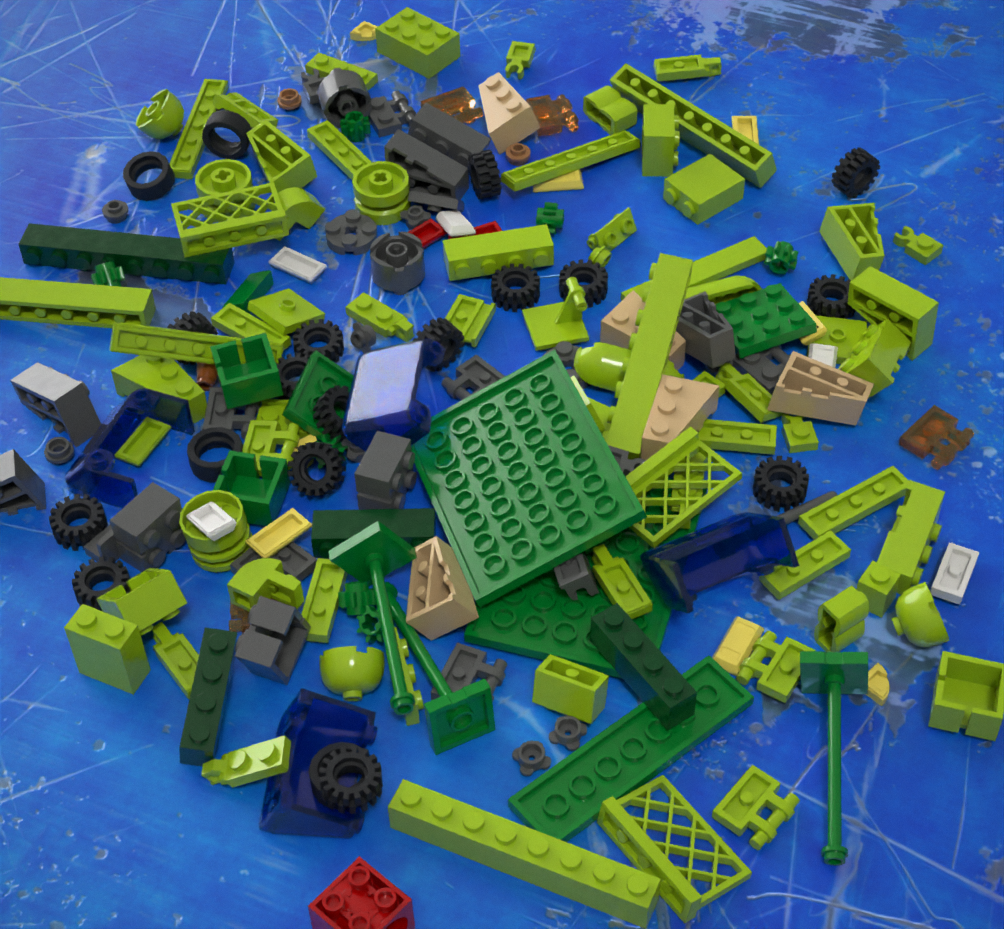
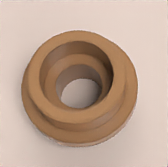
[277,88,302,111]
[506,143,531,166]

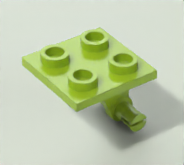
[522,277,589,351]

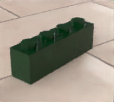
[311,508,436,559]
[590,603,697,730]
[179,627,237,766]

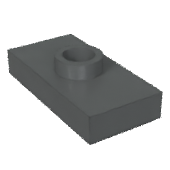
[408,191,465,212]

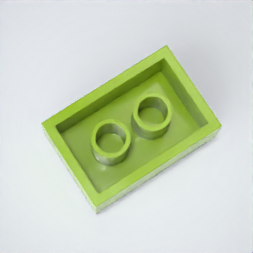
[375,7,461,79]

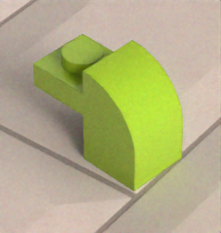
[272,187,326,241]
[227,558,304,612]

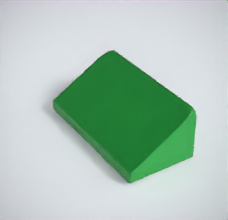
[222,270,274,313]

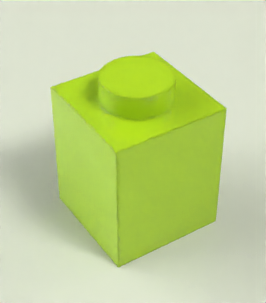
[856,560,901,618]

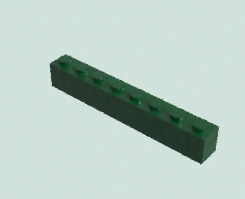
[18,223,235,284]

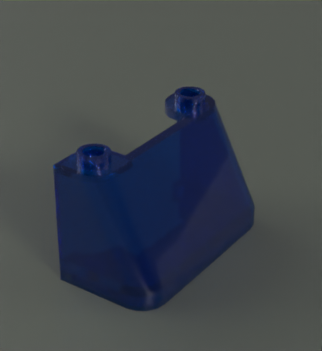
[342,338,446,451]
[259,688,378,839]

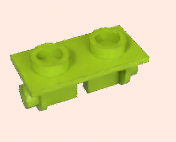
[587,207,637,252]

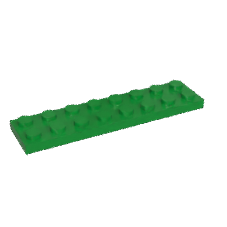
[508,655,754,842]

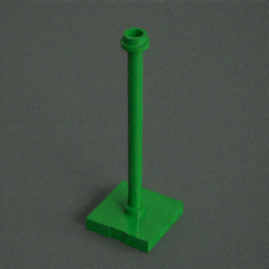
[328,521,417,715]
[385,582,496,755]
[800,651,868,866]

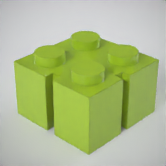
[642,104,680,177]
[96,568,187,636]
[928,651,1004,741]

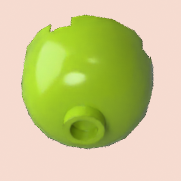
[136,89,184,139]
[891,582,950,648]
[319,646,384,701]

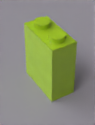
[663,154,745,225]
[64,604,151,695]

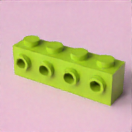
[443,224,554,281]

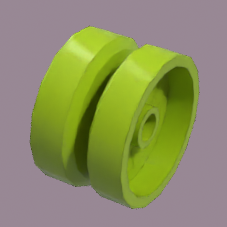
[195,159,256,222]
[352,161,411,225]

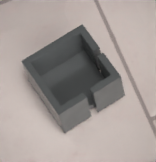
[354,431,417,510]
[109,482,186,572]
[235,596,311,685]

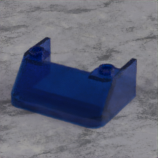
[65,388,195,509]
[640,512,799,613]

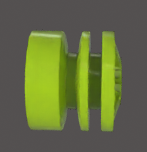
[179,490,252,572]

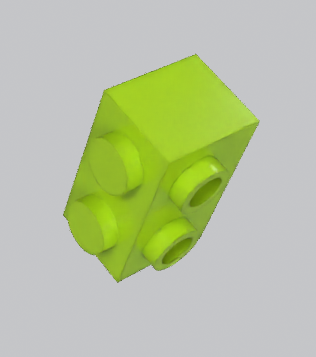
[532,654,609,724]

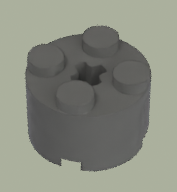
[317,68,372,128]
[370,232,425,295]

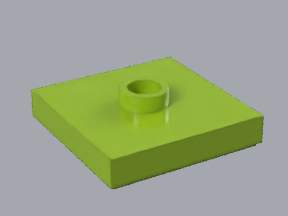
[248,288,325,335]
[807,315,867,364]

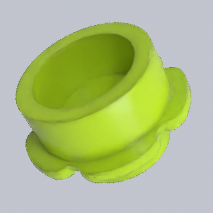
[588,246,612,268]

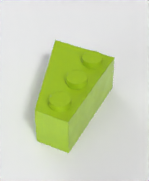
[246,120,317,193]
[819,203,885,281]
[847,266,939,361]
[838,318,911,398]
[111,355,207,428]
[877,480,945,594]

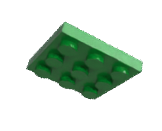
[716,283,817,358]

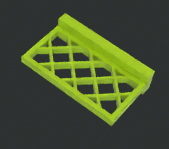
[171,182,289,257]
[625,426,742,548]
[597,775,752,924]

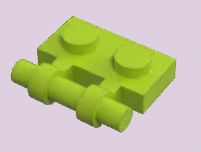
[242,420,300,476]
[736,631,816,704]
[712,764,800,850]

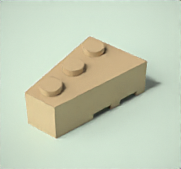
[478,72,541,154]
[600,290,686,371]
[767,351,874,426]
[641,374,719,460]
[406,536,479,641]

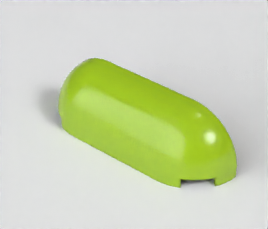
[685,276,762,305]
[574,342,685,391]

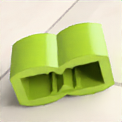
[583,85,638,135]
[814,585,869,652]

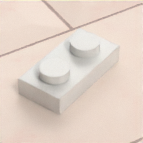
[930,542,979,605]

